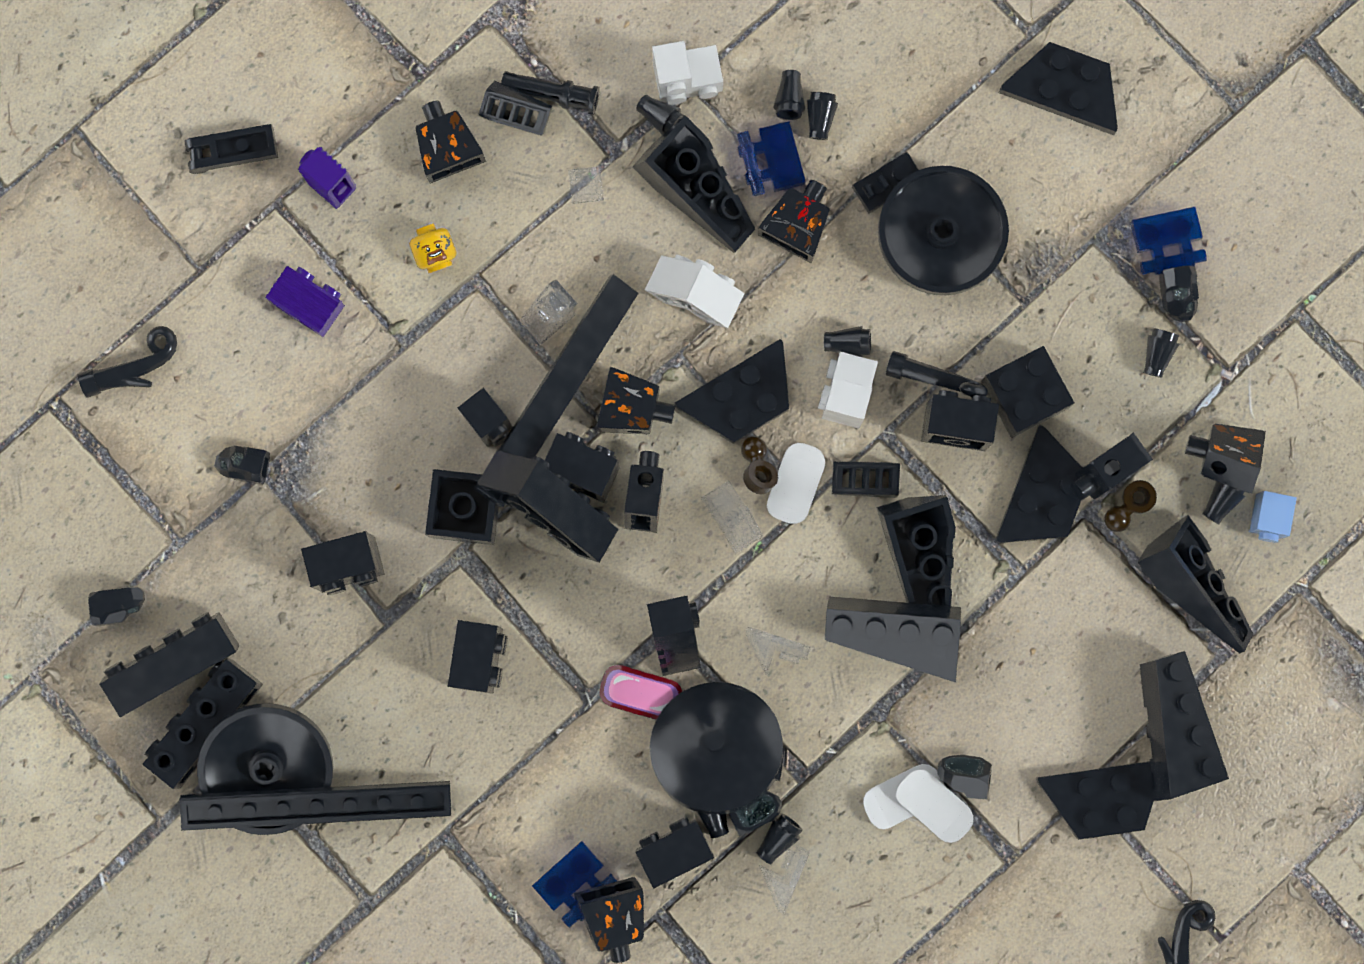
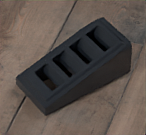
[479,80,553,136]
[832,461,900,498]

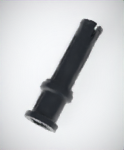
[501,71,600,115]

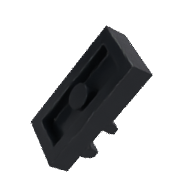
[852,152,919,214]

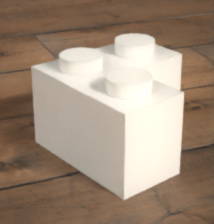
[652,41,723,105]
[645,255,744,328]
[818,352,878,429]

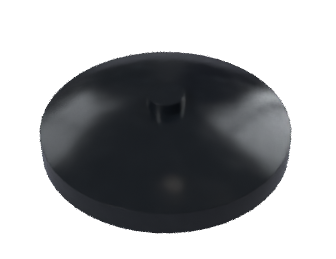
[878,166,1009,296]
[650,682,783,815]
[197,703,333,835]

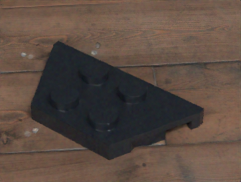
[999,42,1118,136]
[674,339,789,444]
[994,425,1083,544]
[1036,761,1155,840]

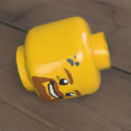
[409,223,457,274]

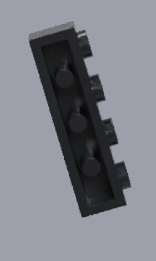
[99,612,239,717]
[142,659,263,789]

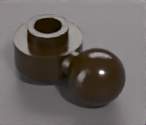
[741,437,778,495]
[1104,480,1157,532]

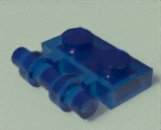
[737,121,806,196]
[1130,207,1207,275]
[532,840,618,928]

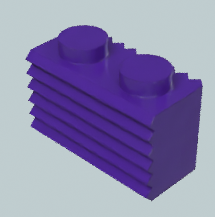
[298,147,356,209]
[265,266,345,337]

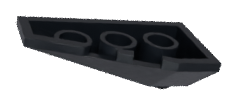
[633,115,755,253]
[876,495,956,606]
[1138,515,1253,654]

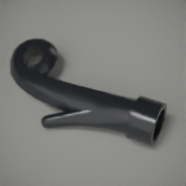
[77,326,177,398]
[886,351,988,397]
[1158,900,1216,964]

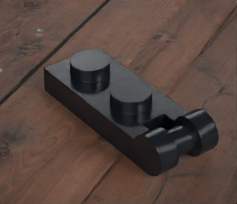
[185,124,278,174]

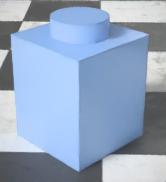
[1249,491,1297,543]

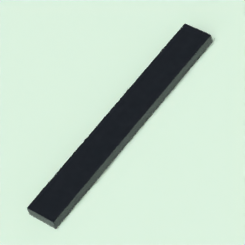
[474,274,639,507]
[179,781,451,831]

